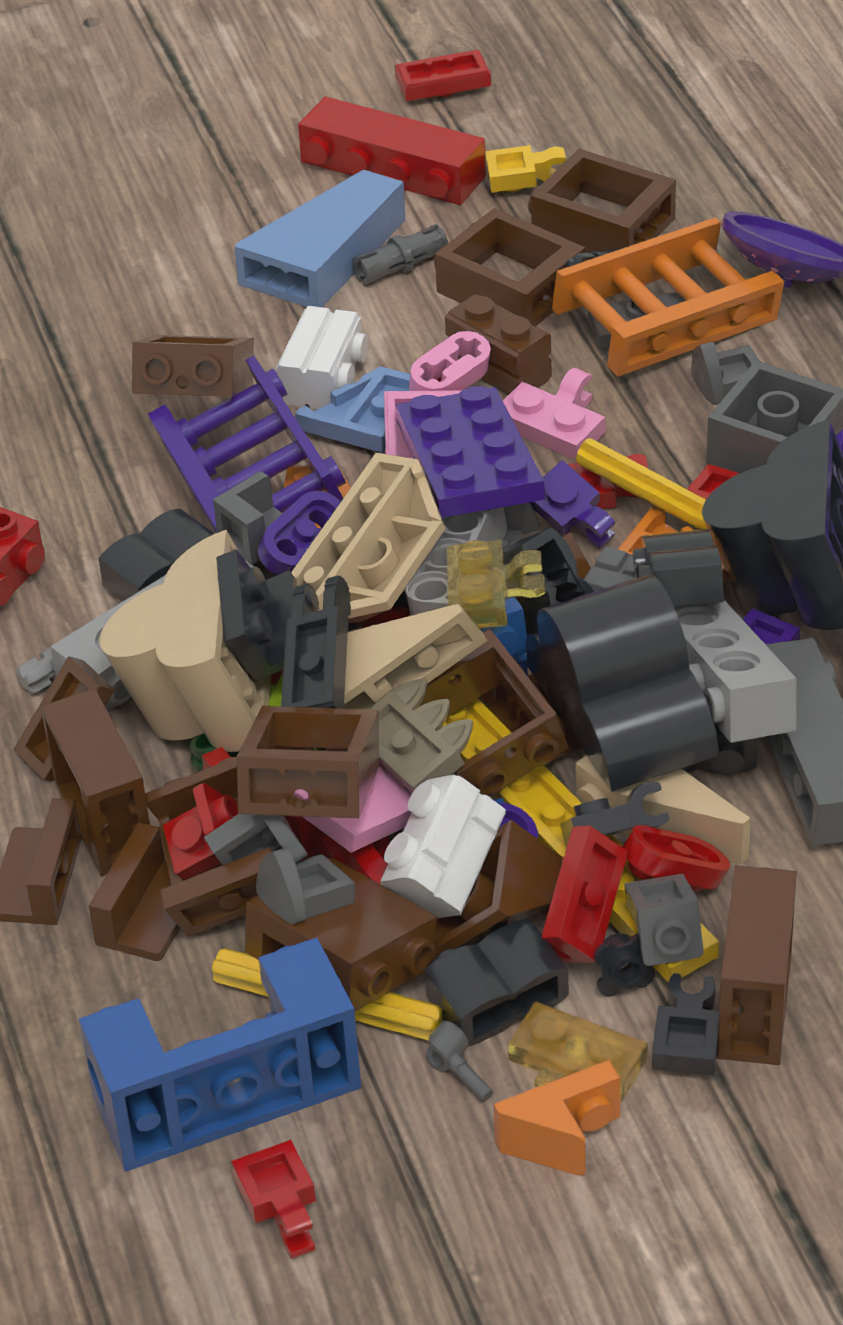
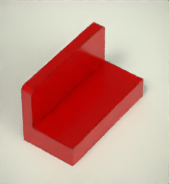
[541,825,628,963]

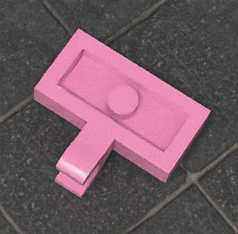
[503,367,606,460]

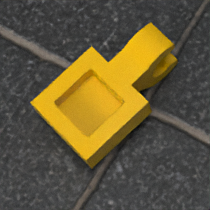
[485,145,566,193]

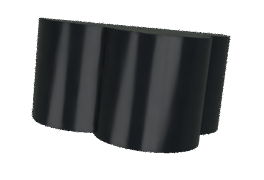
[702,420,843,630]
[526,574,719,792]

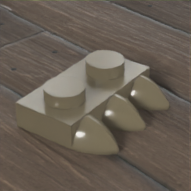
[368,679,473,793]

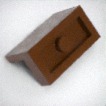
[0,798,82,925]
[89,822,180,961]

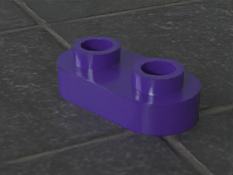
[258,491,341,575]

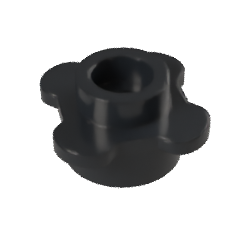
[593,933,655,996]

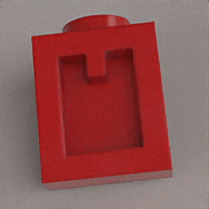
[163,783,238,880]

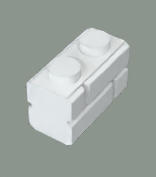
[275,306,369,409]
[380,775,506,918]

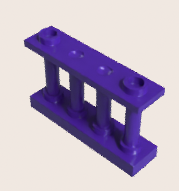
[148,355,346,561]

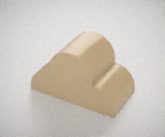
[99,530,271,752]

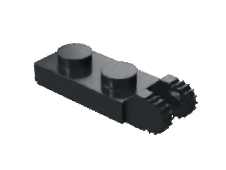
[281,575,351,709]

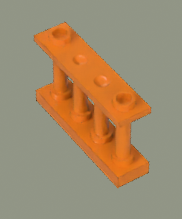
[552,217,784,377]

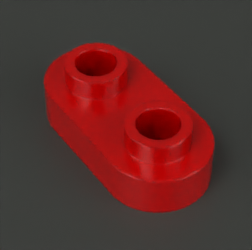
[622,825,730,892]

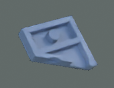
[295,366,426,453]

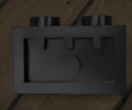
[216,549,298,680]

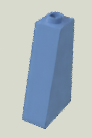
[234,170,406,308]

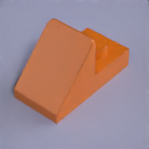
[493,1060,620,1176]

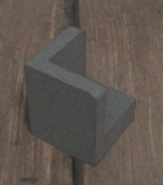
[213,471,282,565]

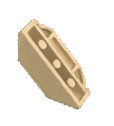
[291,453,446,623]

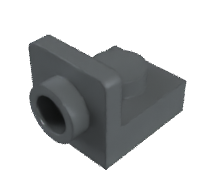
[624,874,704,966]

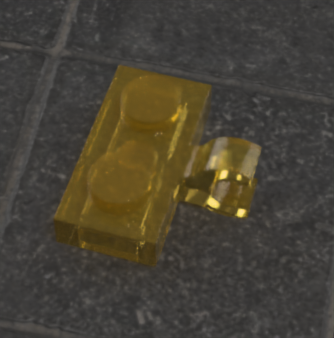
[447,539,546,628]
[508,1002,648,1102]

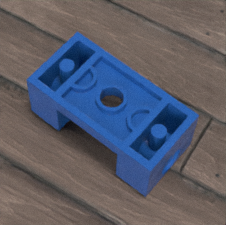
[79,938,361,1172]

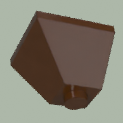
[434,820,563,959]

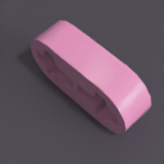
[409,331,491,391]

